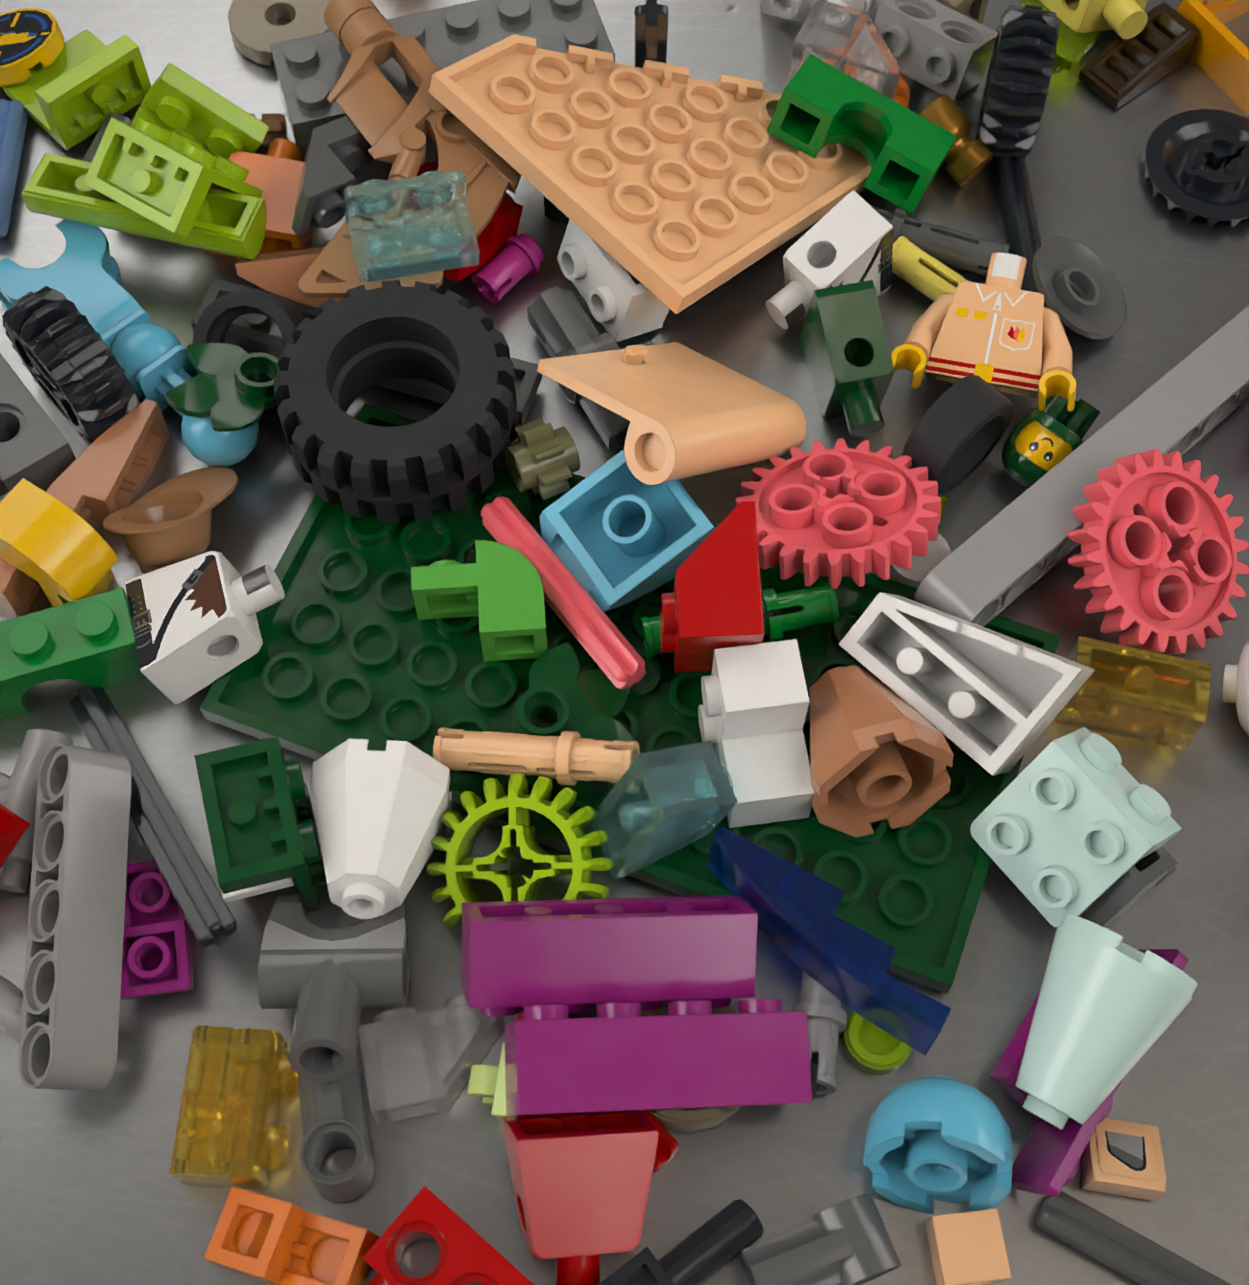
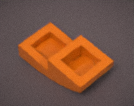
[203,1186,380,1285]

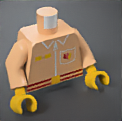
[891,253,1077,411]

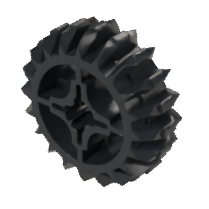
[975,5,1060,160]
[3,286,139,443]

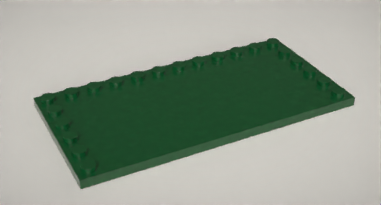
[200,404,1060,993]

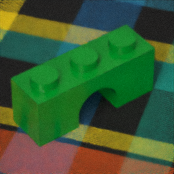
[766,54,957,214]
[0,588,147,720]

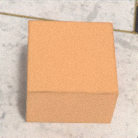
[925,1208,1012,1285]

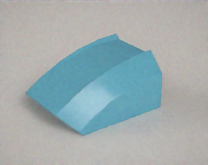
[540,449,715,612]

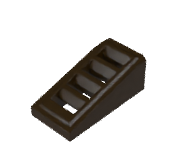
[1078,2,1199,109]

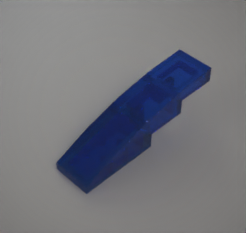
[707,826,952,1056]

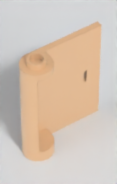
[537,342,807,485]

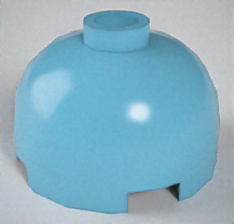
[863,1075,1013,1214]

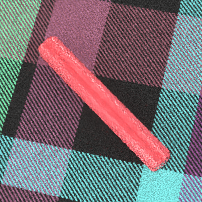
[481,496,646,690]

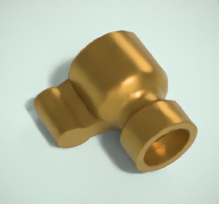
[919,94,994,186]

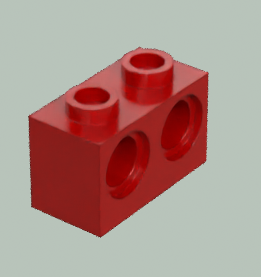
[363,1186,534,1285]

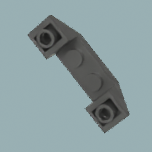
[291,94,438,236]

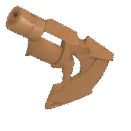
[298,0,521,298]

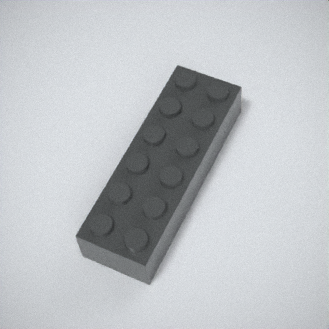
[269,0,615,162]

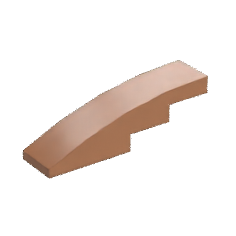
[0,399,171,619]

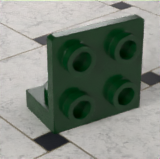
[194,736,327,910]

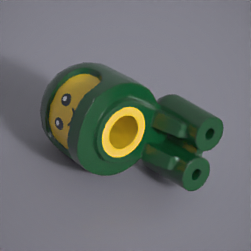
[1001,396,1101,488]

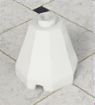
[309,739,452,919]

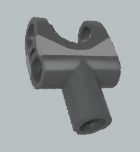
[257,893,410,1082]

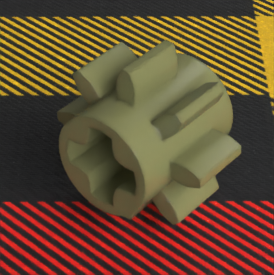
[505,418,580,500]

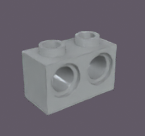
[863,0,997,101]

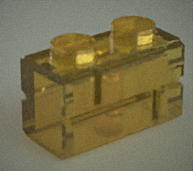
[1055,636,1212,750]
[169,1025,297,1190]

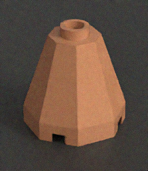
[809,665,953,838]

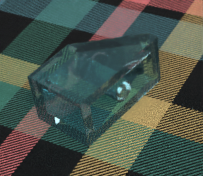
[591,741,738,879]

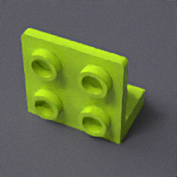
[3,30,151,150]
[130,62,269,186]
[83,117,264,238]

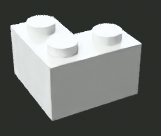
[698,639,814,828]

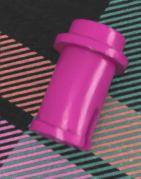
[471,233,544,305]

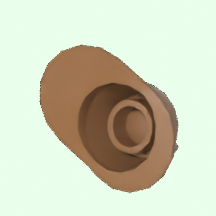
[102,467,239,574]

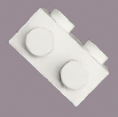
[557,219,670,342]

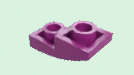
[120,860,193,1000]

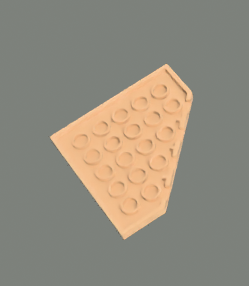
[429,34,871,314]

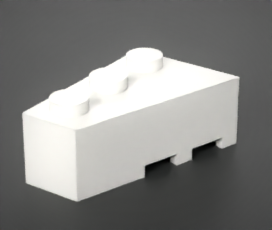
[839,592,1095,776]

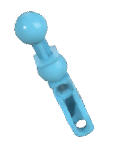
[0,219,259,466]

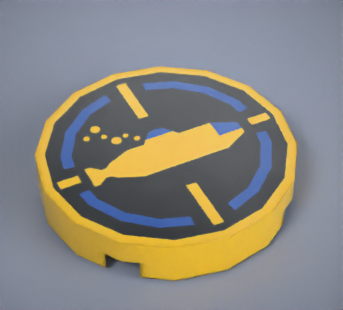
[0,8,65,88]

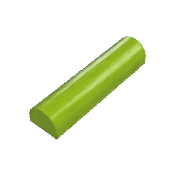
[21,153,267,260]

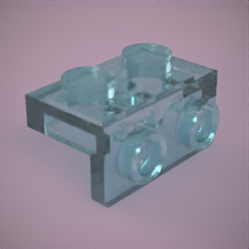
[344,170,480,283]

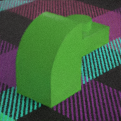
[411,540,548,662]

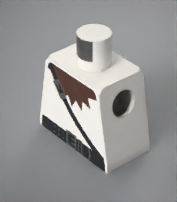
[765,190,893,330]
[125,551,285,705]

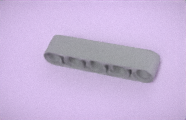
[19,743,131,1091]

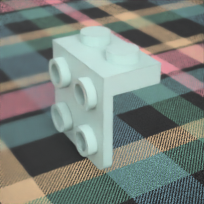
[970,727,1182,928]

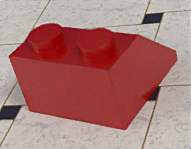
[660,501,764,673]

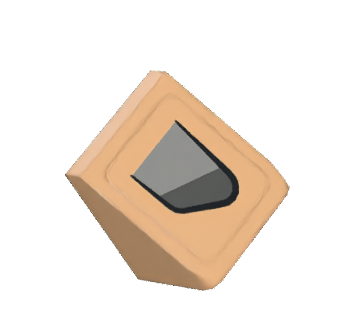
[1081,1118,1166,1201]

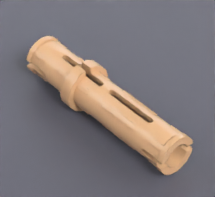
[433,727,640,786]

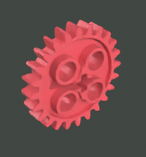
[736,438,941,589]
[1067,449,1249,656]

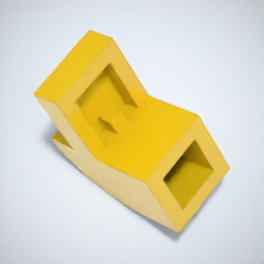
[0,478,119,607]

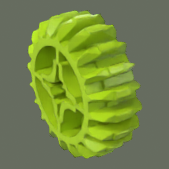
[426,773,613,927]

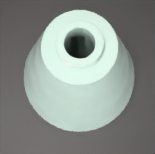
[1016,914,1198,1130]

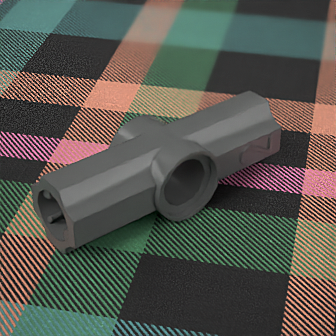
[527,286,630,451]

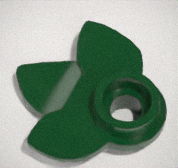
[166,343,279,432]
[511,643,632,741]

